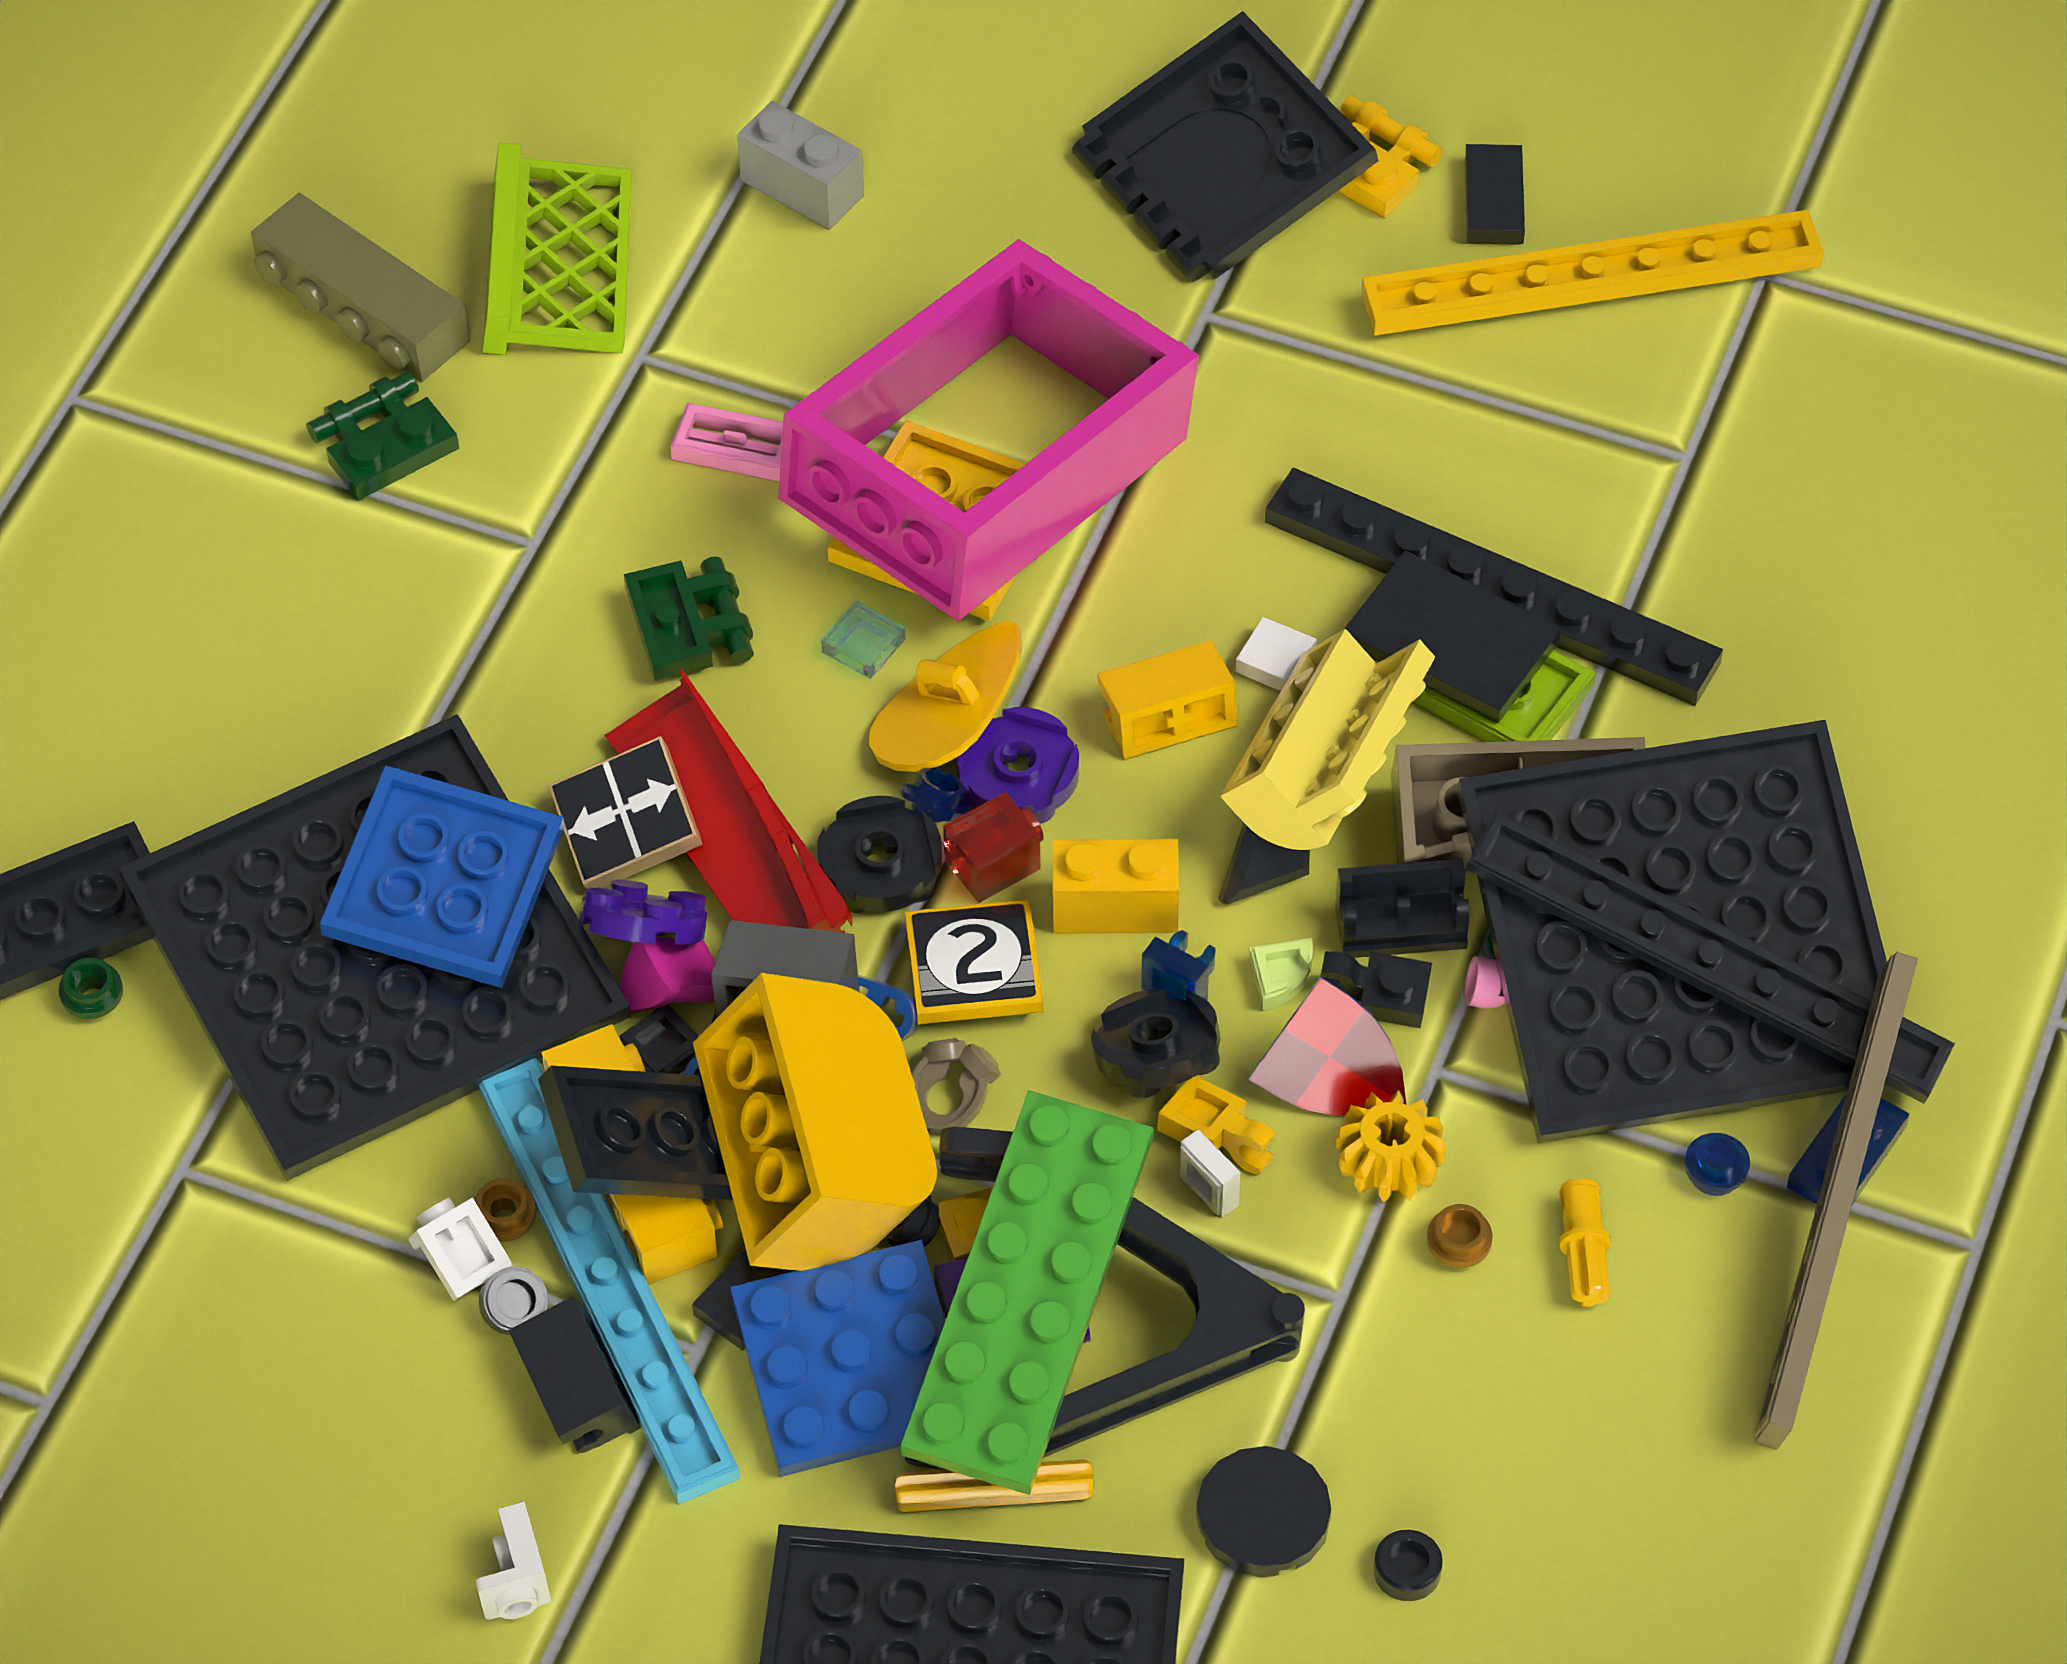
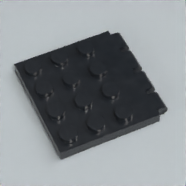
[1072,11,1379,282]

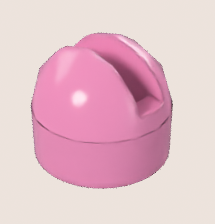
[1464,956,1505,1009]

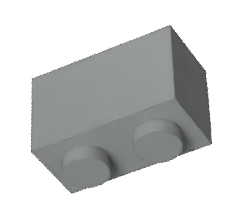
[737,101,864,230]

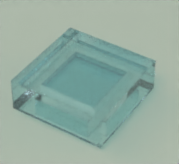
[821,600,906,679]

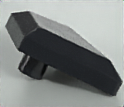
[1218,822,1310,904]

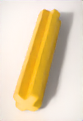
[895,1459,1094,1512]

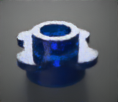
[900,768,969,822]

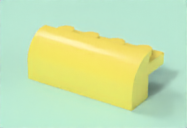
[1220,629,1435,850]

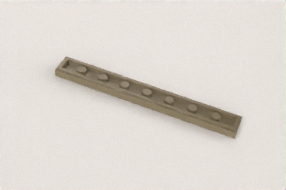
[1754,952,1918,1449]

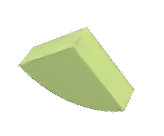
[1249,937,1313,1011]

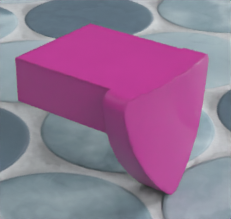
[620,938,715,1011]

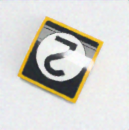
[905,899,1044,1024]

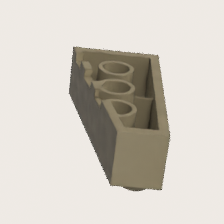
[1391,737,1646,871]

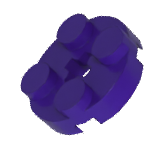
[957,707,1079,825]
[579,880,708,944]

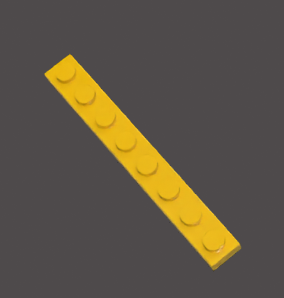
[1361,210,1824,336]

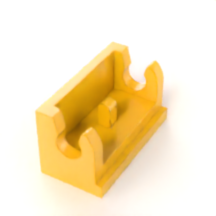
[1097,640,1238,760]

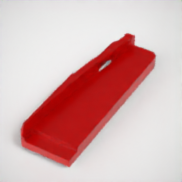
[605,669,853,933]

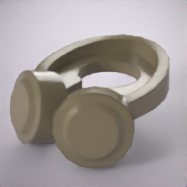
[912,1038,1001,1134]

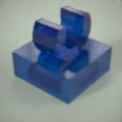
[1141,930,1216,1001]

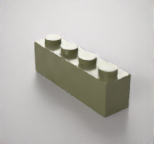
[251,192,470,382]

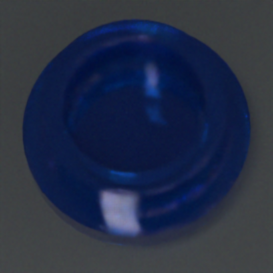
[1684,1133,1750,1196]

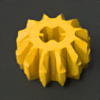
[1336,1090,1446,1204]

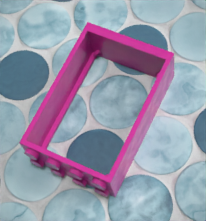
[778,239,1199,621]

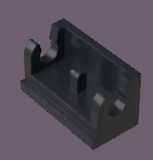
[1335,858,1469,958]
[508,1296,641,1453]

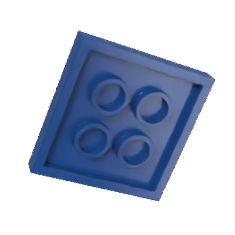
[320,765,564,988]
[730,1240,945,1477]

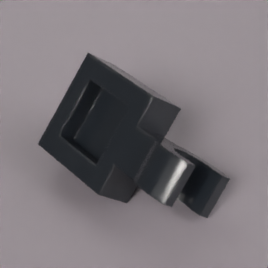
[1321,951,1432,1028]

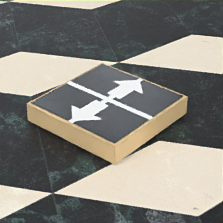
[549,736,703,889]

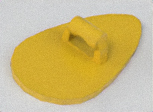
[869,621,1022,772]

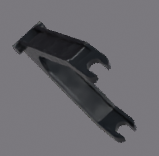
[905,1127,1305,1469]

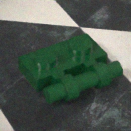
[306,371,459,501]
[624,556,754,681]

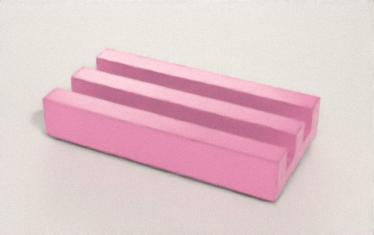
[670,403,783,481]

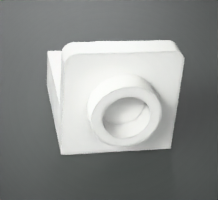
[408,1197,513,1301]
[475,1502,552,1620]

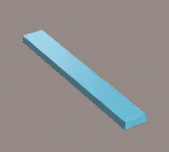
[479,1058,740,1505]

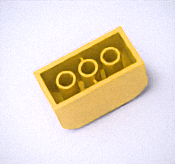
[693,973,937,1271]

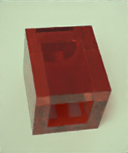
[943,792,1044,904]

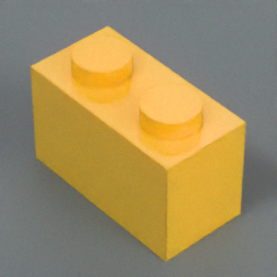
[1053,839,1179,934]

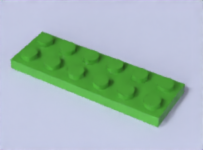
[901,1090,1154,1495]

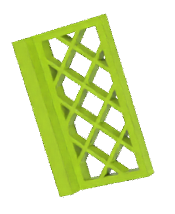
[483,142,632,355]

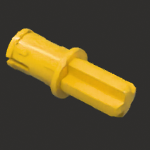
[1559,1178,1611,1307]

